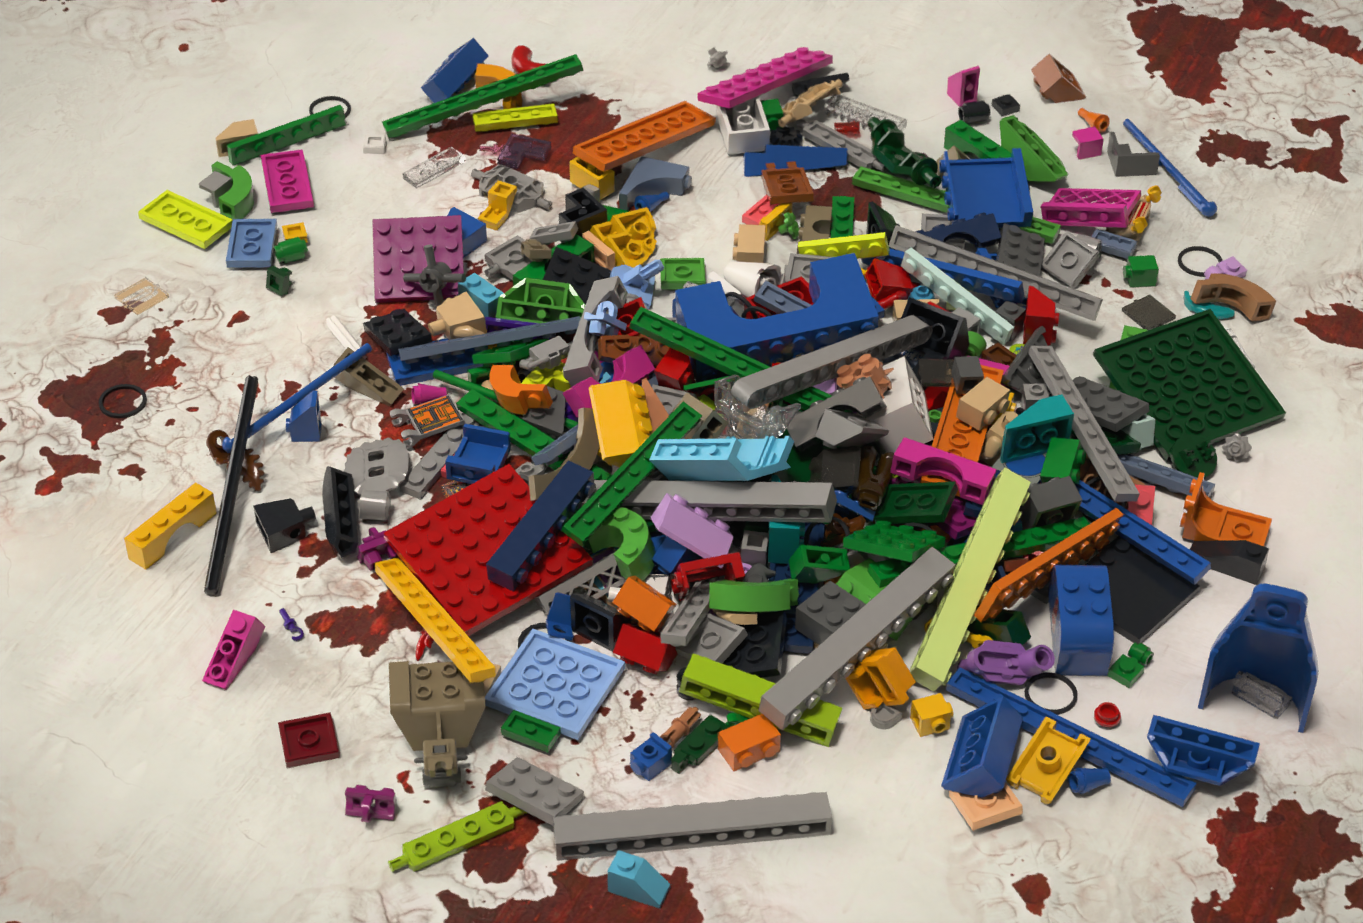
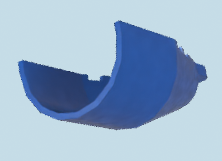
[1198,583,1319,733]

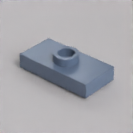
[1091,229,1138,259]

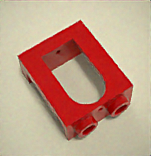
[671,552,745,601]

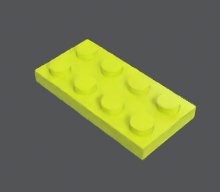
[138,190,233,249]

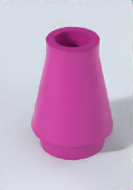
[411,383,447,405]

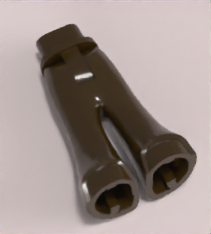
[855,445,895,510]

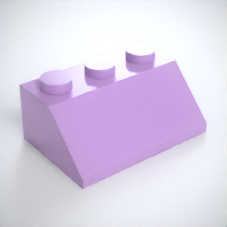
[651,493,733,569]

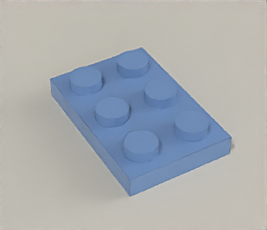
[226,219,277,268]

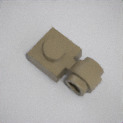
[521,239,552,262]

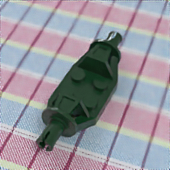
[867,117,942,188]

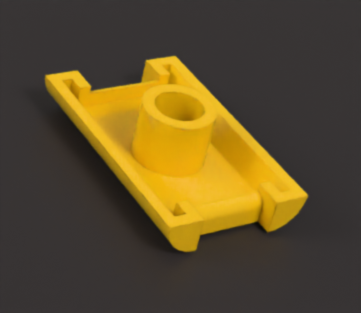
[1006,717,1091,804]

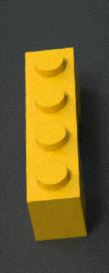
[124,482,217,570]

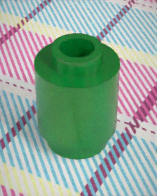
[274,237,308,264]

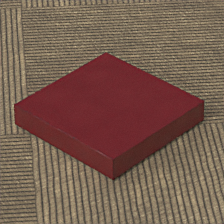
[278,712,340,768]

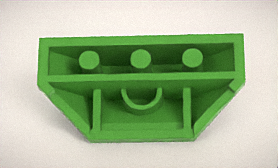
[999,115,1068,182]
[496,278,586,323]

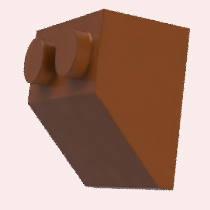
[1031,54,1086,103]

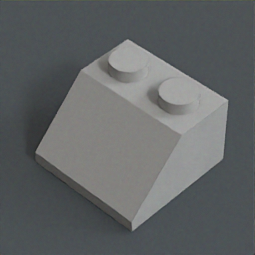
[815,409,889,450]

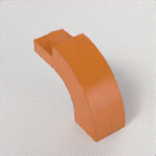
[489,365,553,415]

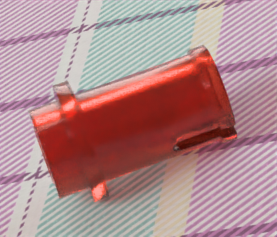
[834,120,860,136]

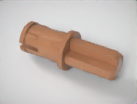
[660,707,701,748]

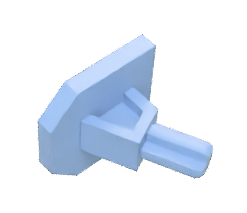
[610,259,664,309]

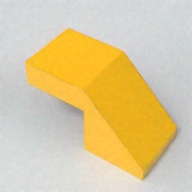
[478,180,517,231]

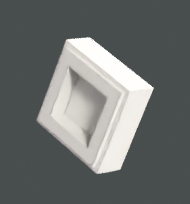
[363,135,386,154]

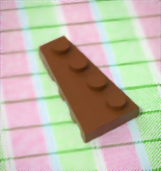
[598,334,670,368]

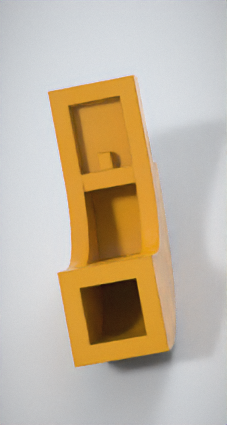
[475,64,522,109]

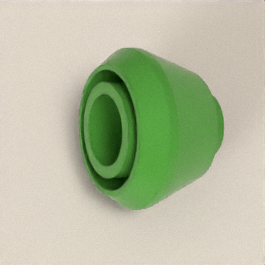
[965,331,987,358]

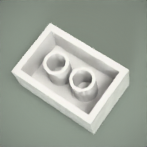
[717,96,770,154]

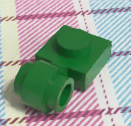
[1107,642,1154,688]

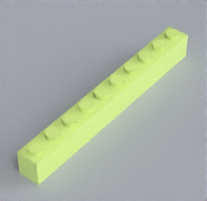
[909,468,1031,692]

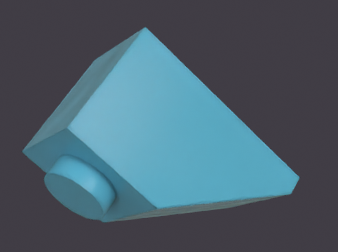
[607,850,670,909]

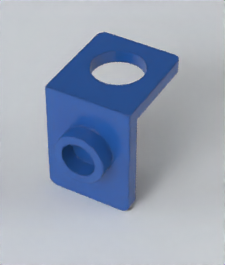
[545,592,574,641]

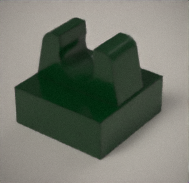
[266,265,292,296]

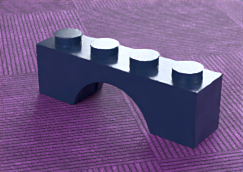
[915,213,1001,249]

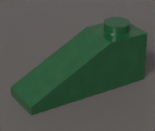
[967,605,1031,646]

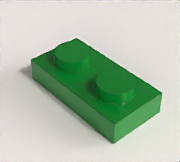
[501,710,561,753]

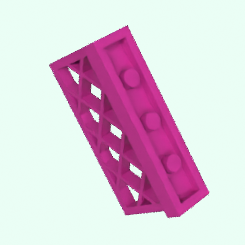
[1041,188,1142,228]

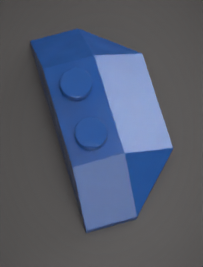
[1147,715,1260,786]

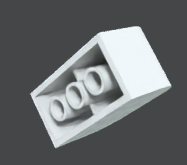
[856,356,933,455]

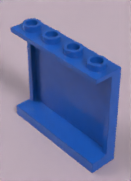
[939,148,1033,228]

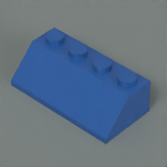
[941,696,1023,798]

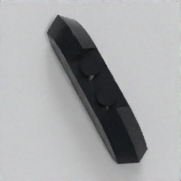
[322,466,358,558]

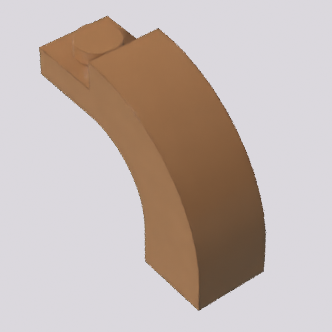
[1190,273,1276,321]

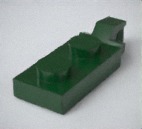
[670,714,730,774]

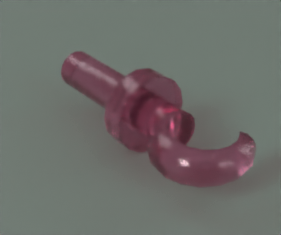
[479,144,512,154]

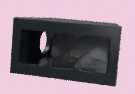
[253,498,316,553]

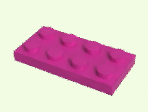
[261,149,314,213]

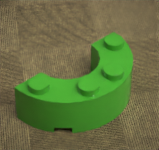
[583,507,656,581]

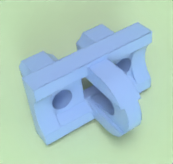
[584,301,627,336]

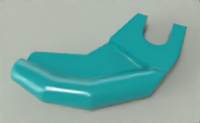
[1183,291,1235,319]

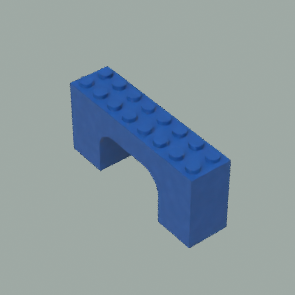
[675,253,879,383]

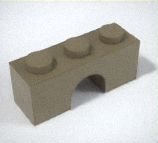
[797,205,832,254]

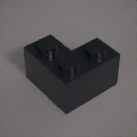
[559,187,607,237]

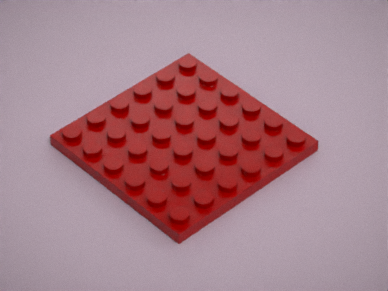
[383,464,593,636]

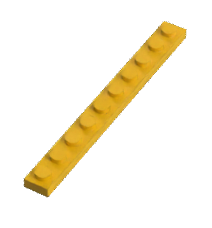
[375,558,496,683]

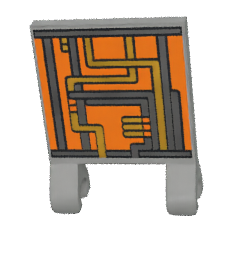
[390,395,465,448]

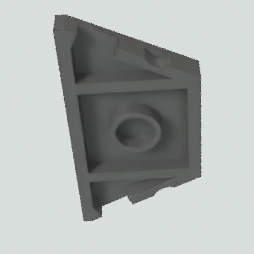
[1001,326,1054,393]

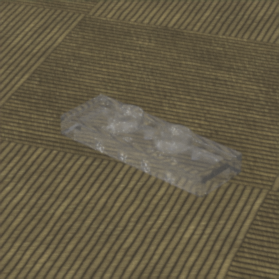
[403,147,466,188]

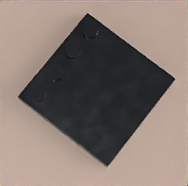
[1085,536,1200,644]

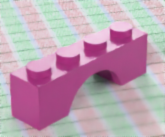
[562,345,655,418]
[891,437,997,505]

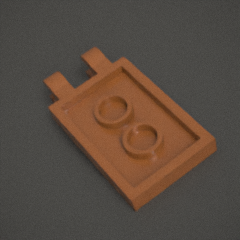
[761,161,814,204]

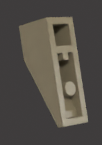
[333,347,404,406]

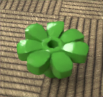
[778,212,799,239]

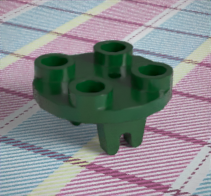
[1169,434,1217,479]

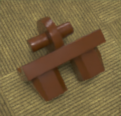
[820,513,866,547]

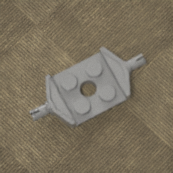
[471,164,553,213]

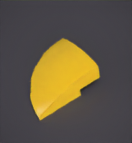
[590,207,657,268]

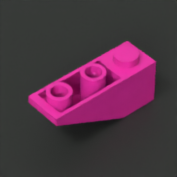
[202,610,266,690]

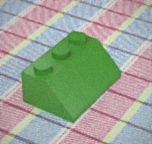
[836,558,924,641]

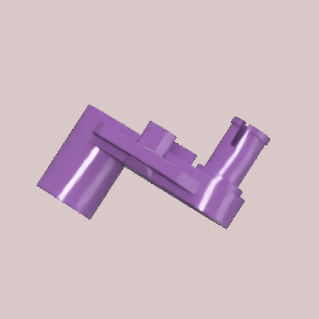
[957,640,1055,685]

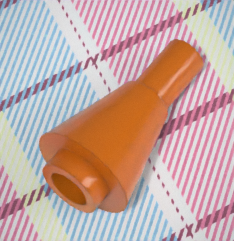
[1078,108,1110,133]

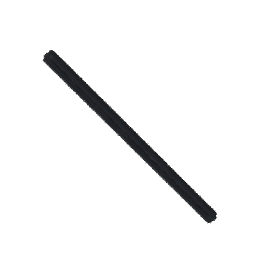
[204,375,258,596]

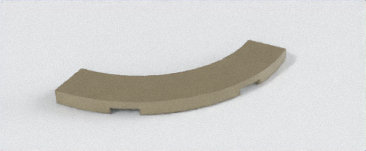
[528,408,600,501]

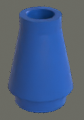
[1068,768,1111,795]

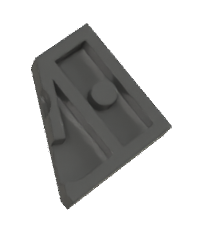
[522,386,567,438]

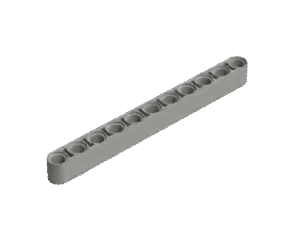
[731,315,932,409]

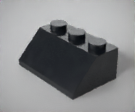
[901,297,969,363]

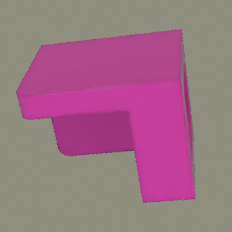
[1072,127,1104,160]

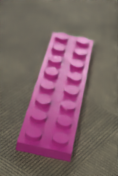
[697,47,833,109]

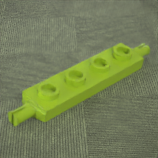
[388,801,528,872]

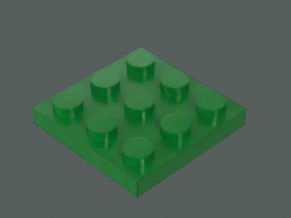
[843,521,945,562]

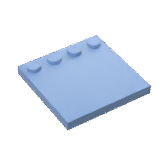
[485,629,625,740]

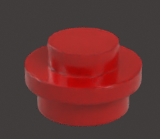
[1094,702,1121,727]

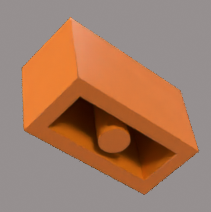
[612,575,677,632]
[718,714,781,771]

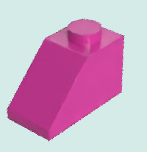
[947,66,980,106]

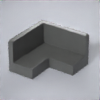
[1107,132,1160,177]

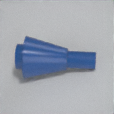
[634,192,669,212]

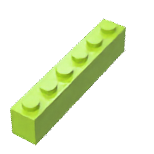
[679,653,842,747]

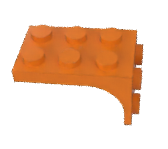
[1180,472,1272,546]

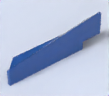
[743,145,847,177]

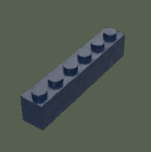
[486,460,596,592]

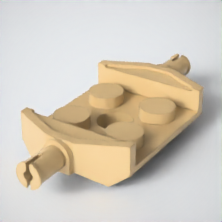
[778,79,843,127]

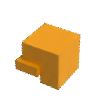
[845,647,916,709]

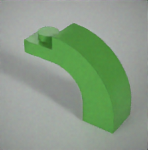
[211,161,254,219]
[709,579,799,612]

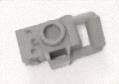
[519,336,569,371]

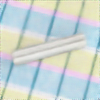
[326,316,366,359]

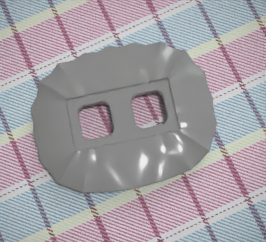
[344,438,409,496]

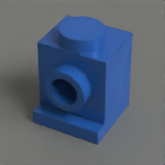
[630,732,672,781]

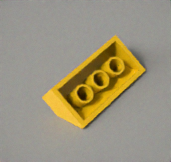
[589,380,653,468]

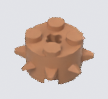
[837,354,894,399]

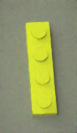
[472,104,558,132]
[798,232,890,259]

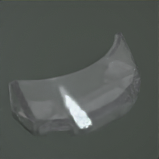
[714,375,801,439]

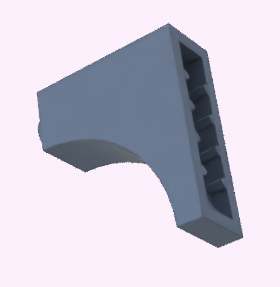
[619,156,692,210]

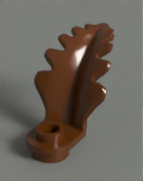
[206,430,264,492]

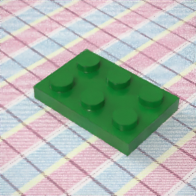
[472,338,549,367]

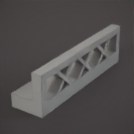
[534,552,626,616]

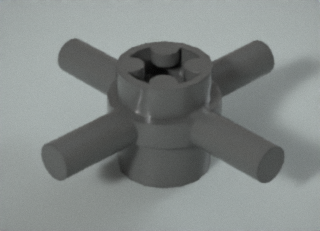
[403,244,466,308]

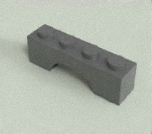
[784,376,887,453]

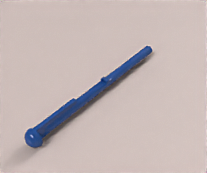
[1123,119,1217,217]
[222,343,372,454]

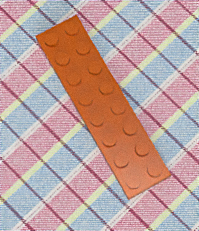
[573,101,716,172]
[921,365,1004,497]
[974,508,1124,622]

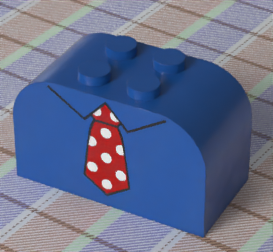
[1048,565,1114,676]

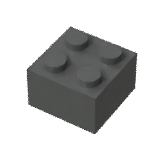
[1019,476,1082,530]
[795,581,866,645]

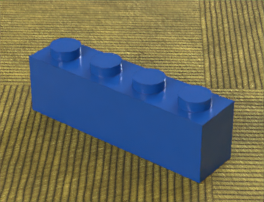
[420,37,489,103]

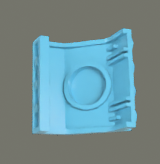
[649,436,794,481]

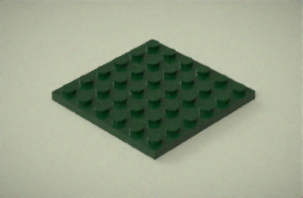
[1093,309,1286,461]

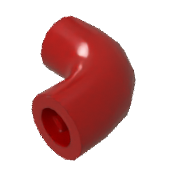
[511,45,548,84]

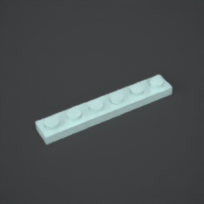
[901,247,1014,345]

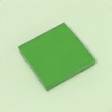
[660,258,706,289]

